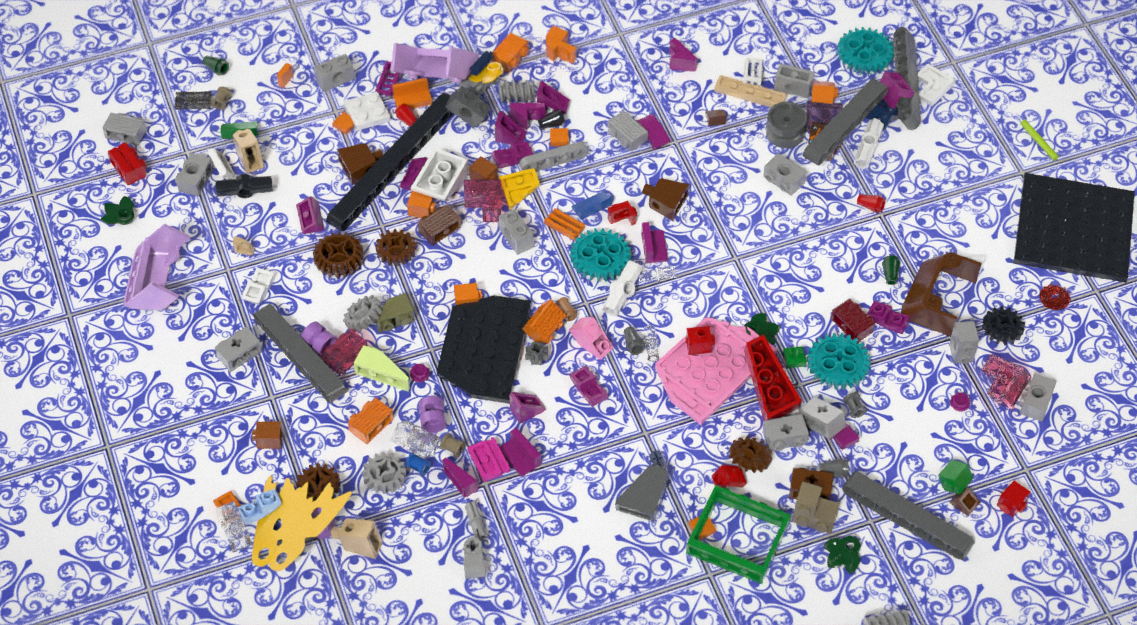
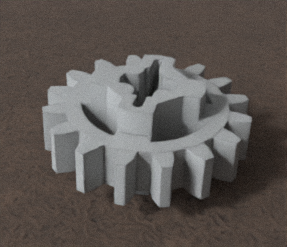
[343,295,383,332]
[362,452,406,494]

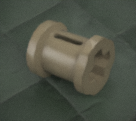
[211,86,233,110]
[439,433,466,458]

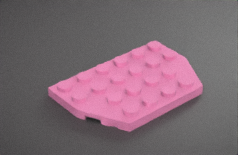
[655,317,778,425]

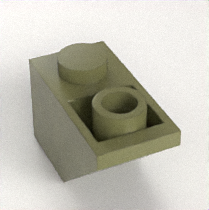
[376,293,415,333]

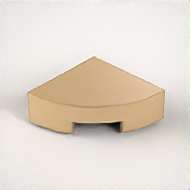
[233,236,255,256]

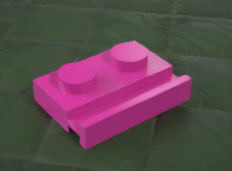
[467,437,510,483]

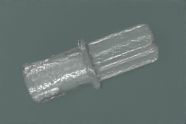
[638,266,676,283]
[644,324,660,362]

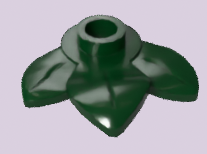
[101,196,135,225]
[744,313,780,345]
[823,536,861,574]

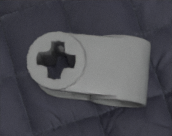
[463,537,486,579]

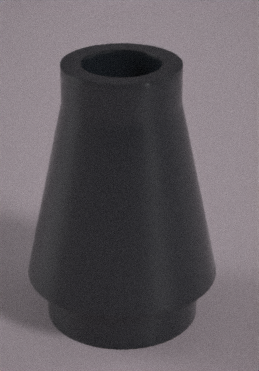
[537,109,565,130]

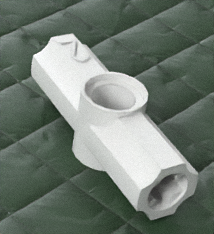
[853,118,884,169]
[602,261,642,316]

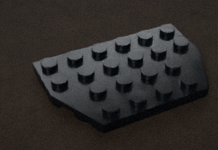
[437,295,532,404]

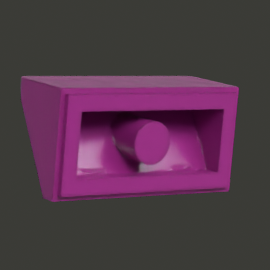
[400,157,428,191]
[296,196,325,234]

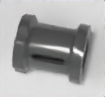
[843,392,867,418]

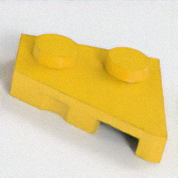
[499,168,540,210]

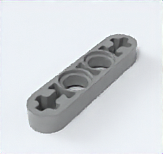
[519,141,589,171]

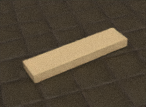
[714,75,787,108]

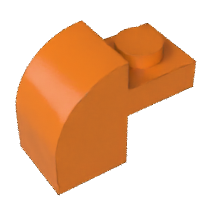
[545,25,576,64]

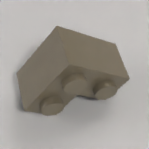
[792,481,840,534]

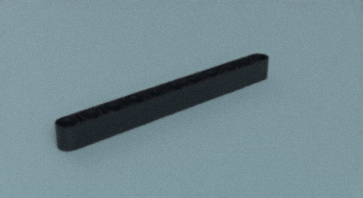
[326,92,454,232]

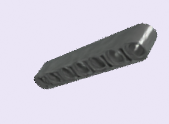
[893,27,921,130]
[803,78,888,166]
[253,303,347,403]
[842,472,975,560]

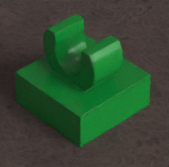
[783,346,806,369]

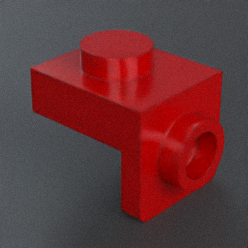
[607,200,637,225]
[712,465,747,489]

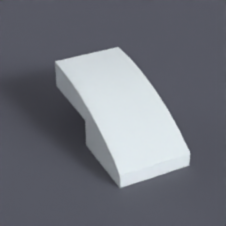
[241,268,276,305]

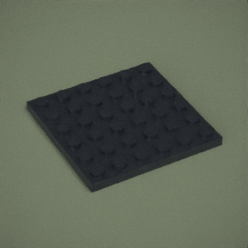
[1013,173,1135,283]

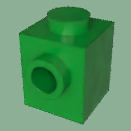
[938,460,973,495]

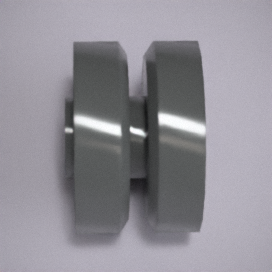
[766,102,807,148]

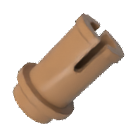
[557,297,577,322]

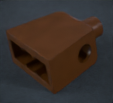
[337,143,383,185]
[642,178,689,221]

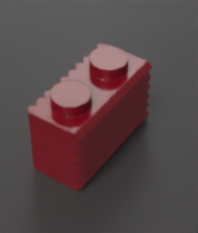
[830,298,875,343]

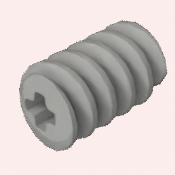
[498,80,535,103]
[863,609,910,625]

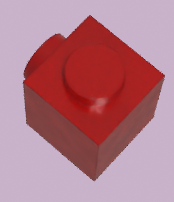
[685,326,715,355]
[997,480,1031,517]

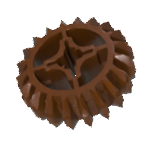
[313,231,364,279]

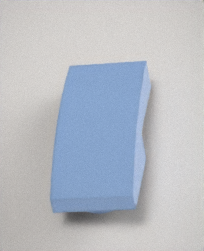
[237,489,281,526]

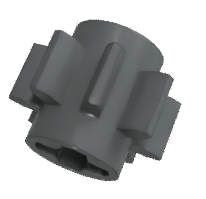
[525,342,548,366]

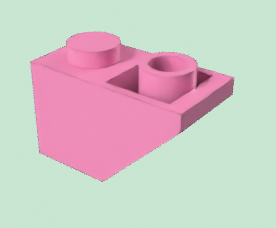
[568,317,614,360]

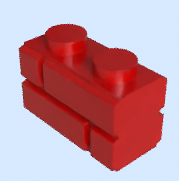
[107,142,147,186]

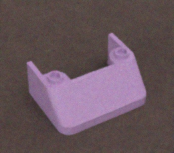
[390,43,479,83]
[123,223,191,310]

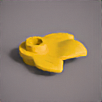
[469,62,503,83]

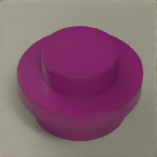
[410,364,430,382]
[950,393,970,412]

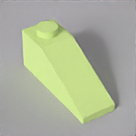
[354,345,410,392]

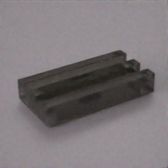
[174,91,212,110]

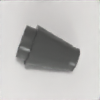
[623,327,645,355]
[819,458,849,478]

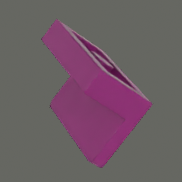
[880,71,915,108]
[641,222,668,263]
[499,427,541,477]

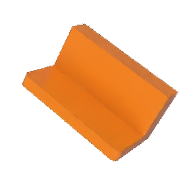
[392,78,432,109]

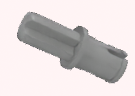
[465,501,488,541]

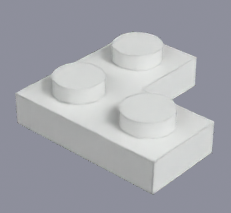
[918,64,955,106]

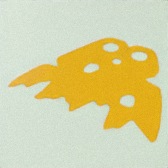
[252,476,352,571]

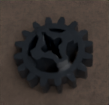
[982,306,1025,346]

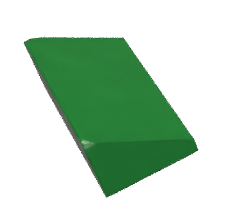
[220,121,258,139]

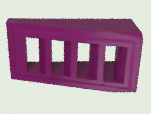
[375,61,403,97]
[442,457,478,498]

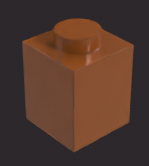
[469,156,498,189]
[252,421,283,449]

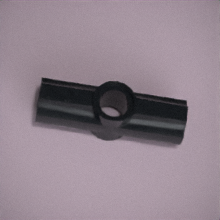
[216,174,273,199]

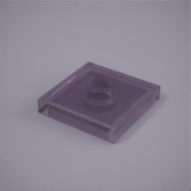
[805,100,843,132]

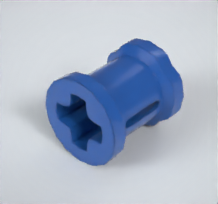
[405,452,431,477]

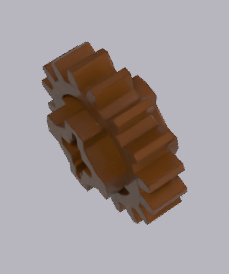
[375,228,416,266]
[729,436,773,473]
[296,463,341,502]

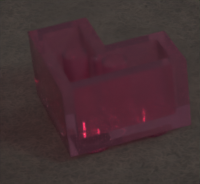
[464,179,501,222]
[982,354,1032,410]

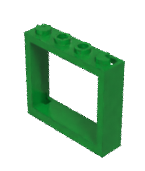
[686,485,791,584]

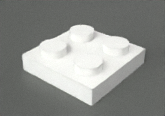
[344,92,390,131]

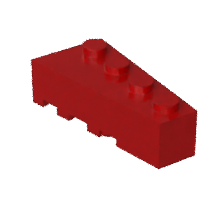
[744,334,802,421]

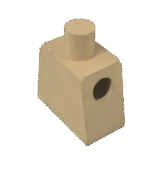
[233,129,264,174]
[331,518,383,559]

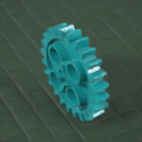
[837,26,894,75]
[570,228,631,282]
[807,333,871,390]

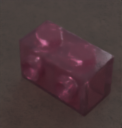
[323,329,368,376]

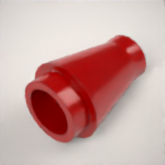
[395,103,417,127]
[857,194,886,213]

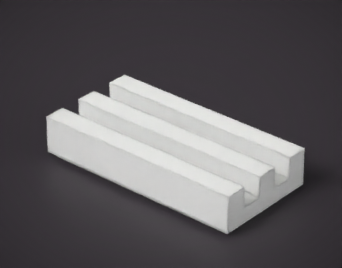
[743,57,763,85]
[207,148,236,180]

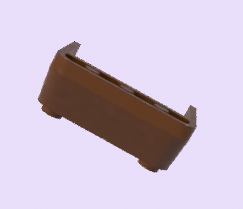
[901,253,982,337]

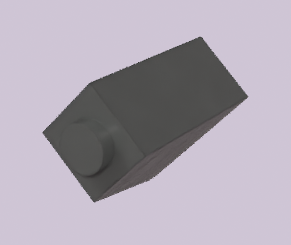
[615,465,669,522]

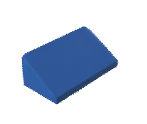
[571,191,613,220]

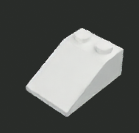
[411,148,469,202]

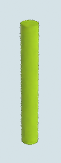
[1020,119,1059,161]

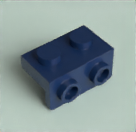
[866,99,899,130]

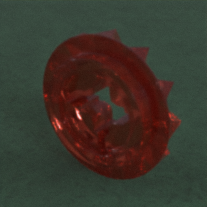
[1039,283,1071,310]

